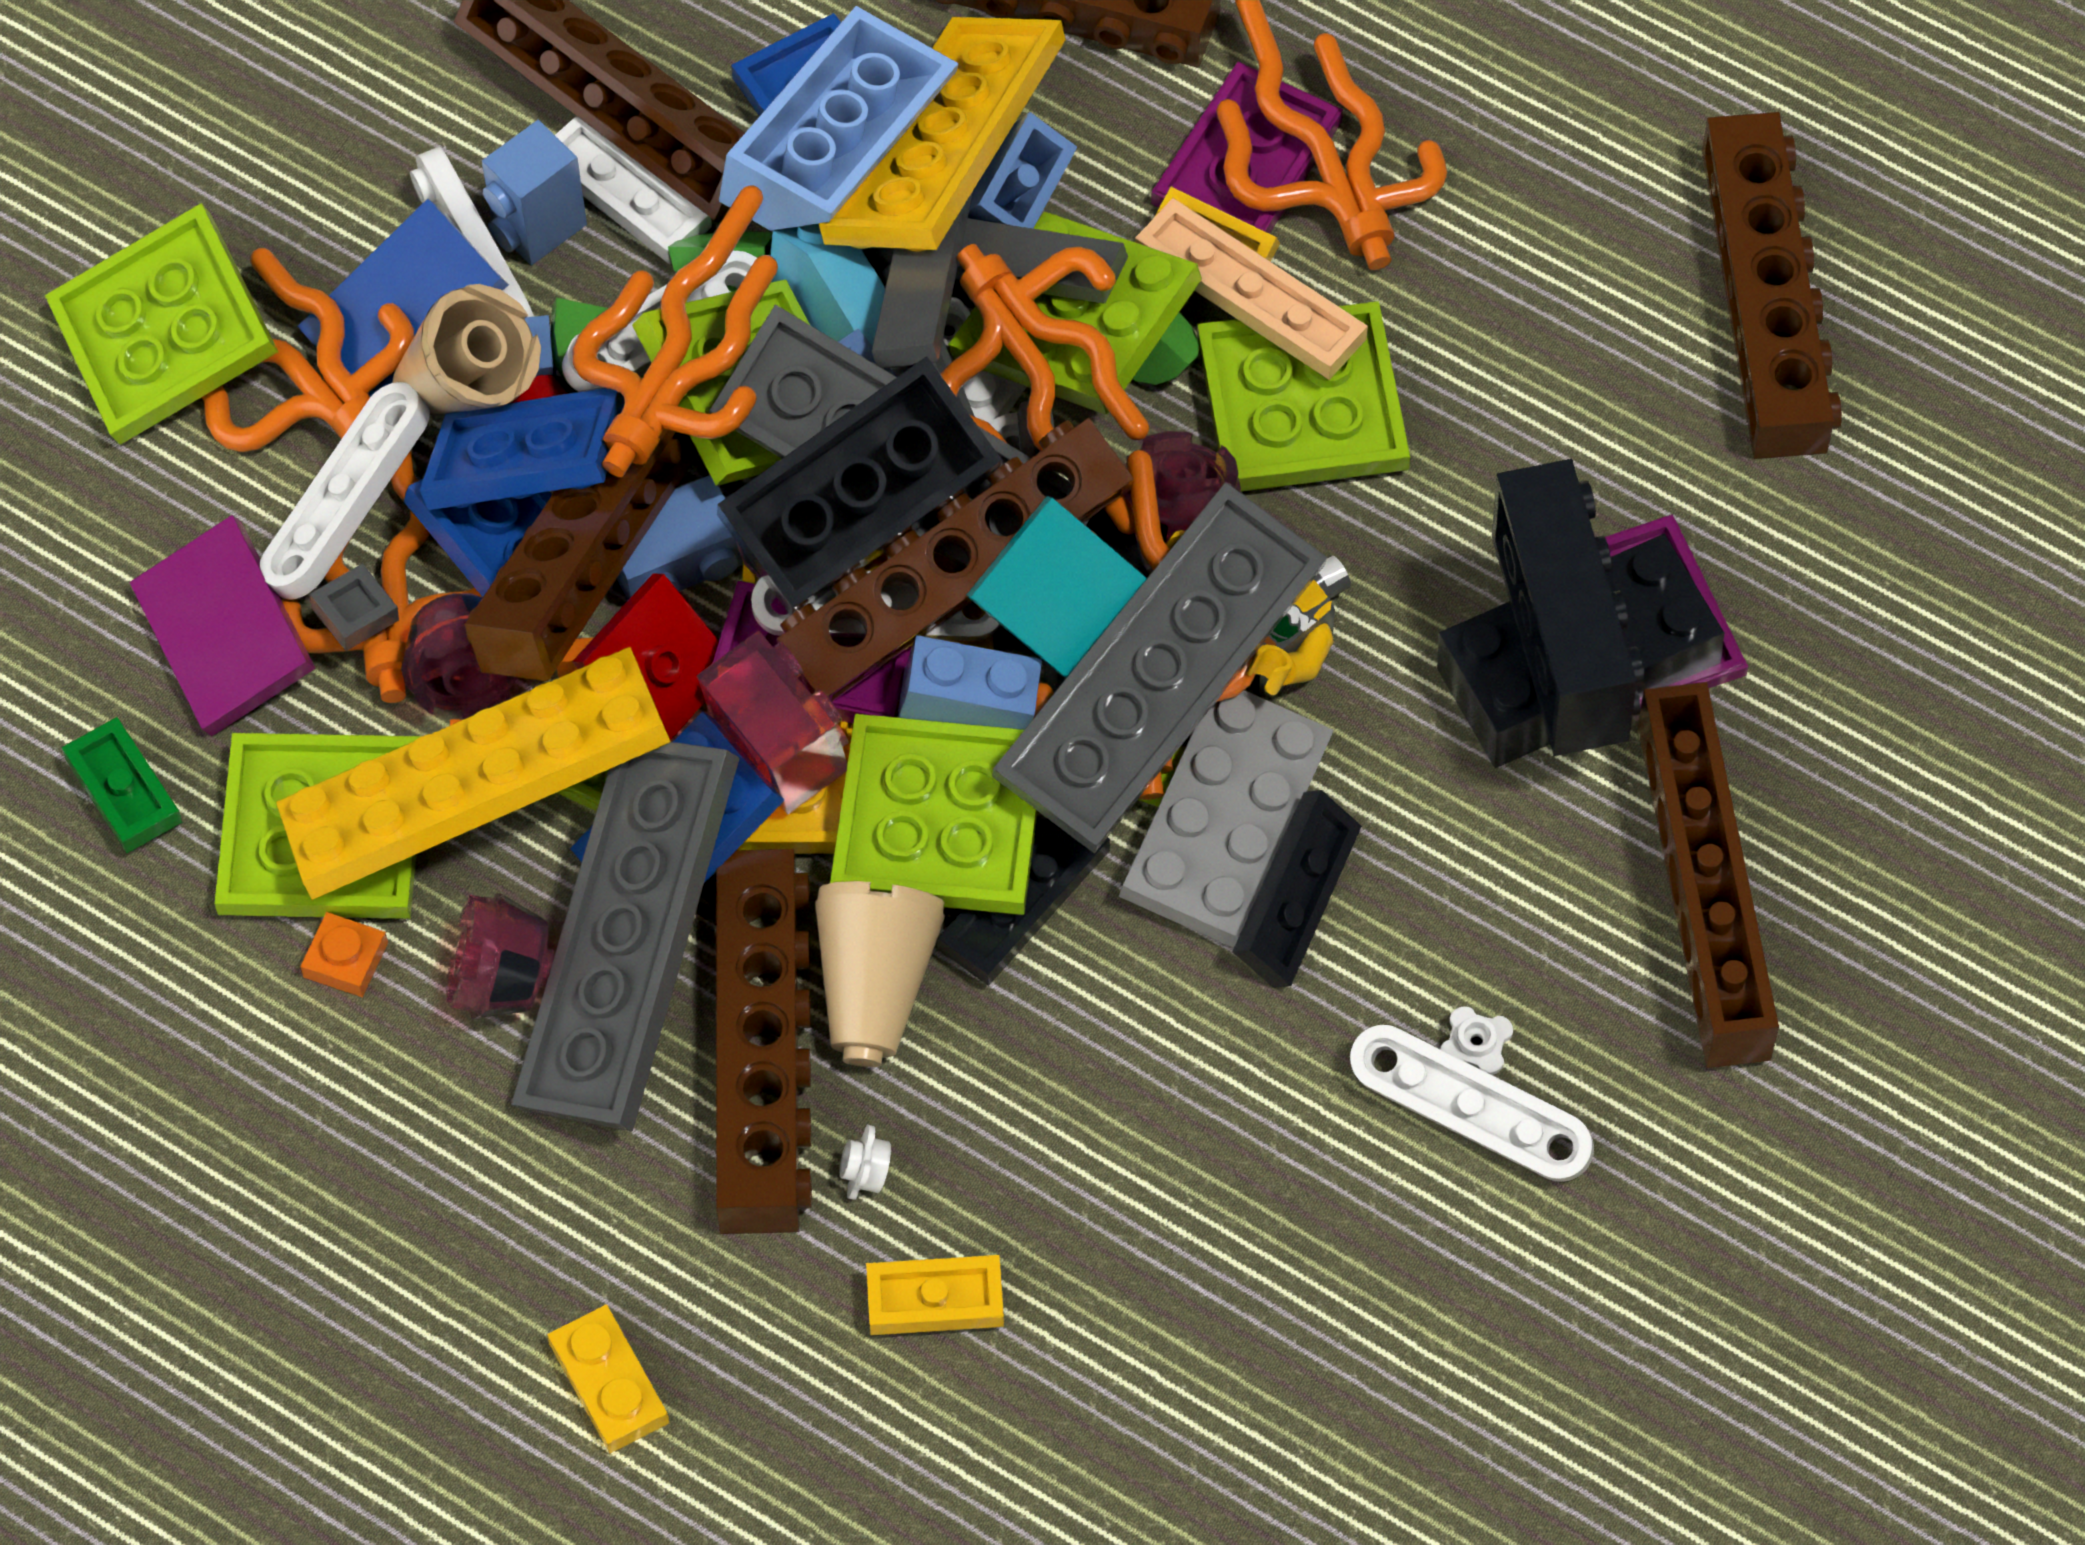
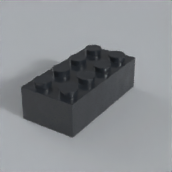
[717,356,1002,615]
[1492,459,1645,756]
[1437,533,1725,768]

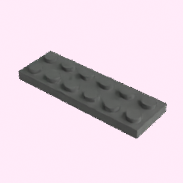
[709,304,1090,569]
[992,482,1328,854]
[511,742,740,1131]

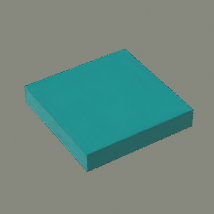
[966,496,1147,678]

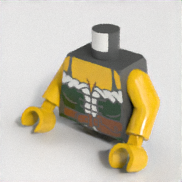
[1166,530,1351,697]

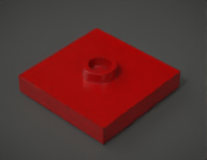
[572,573,719,741]

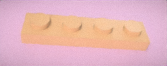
[1135,198,1368,380]

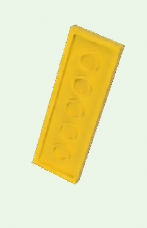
[819,17,1066,252]
[276,647,671,900]

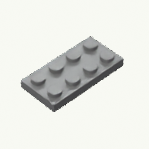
[1118,690,1334,948]

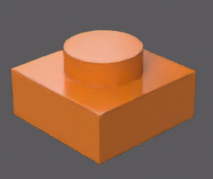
[300,912,388,998]

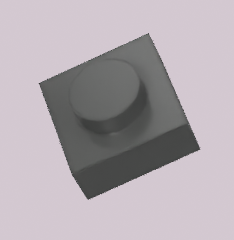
[309,563,399,651]

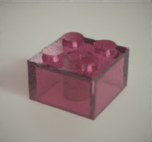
[696,630,849,815]

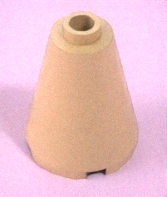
[393,284,541,416]
[815,881,945,1067]

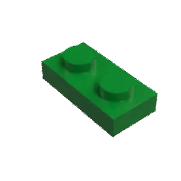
[61,717,183,853]

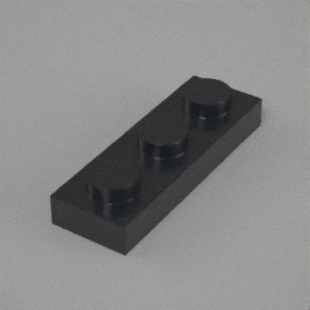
[1232,790,1362,988]
[938,818,1110,986]

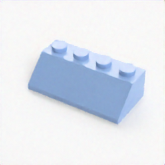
[719,6,959,231]

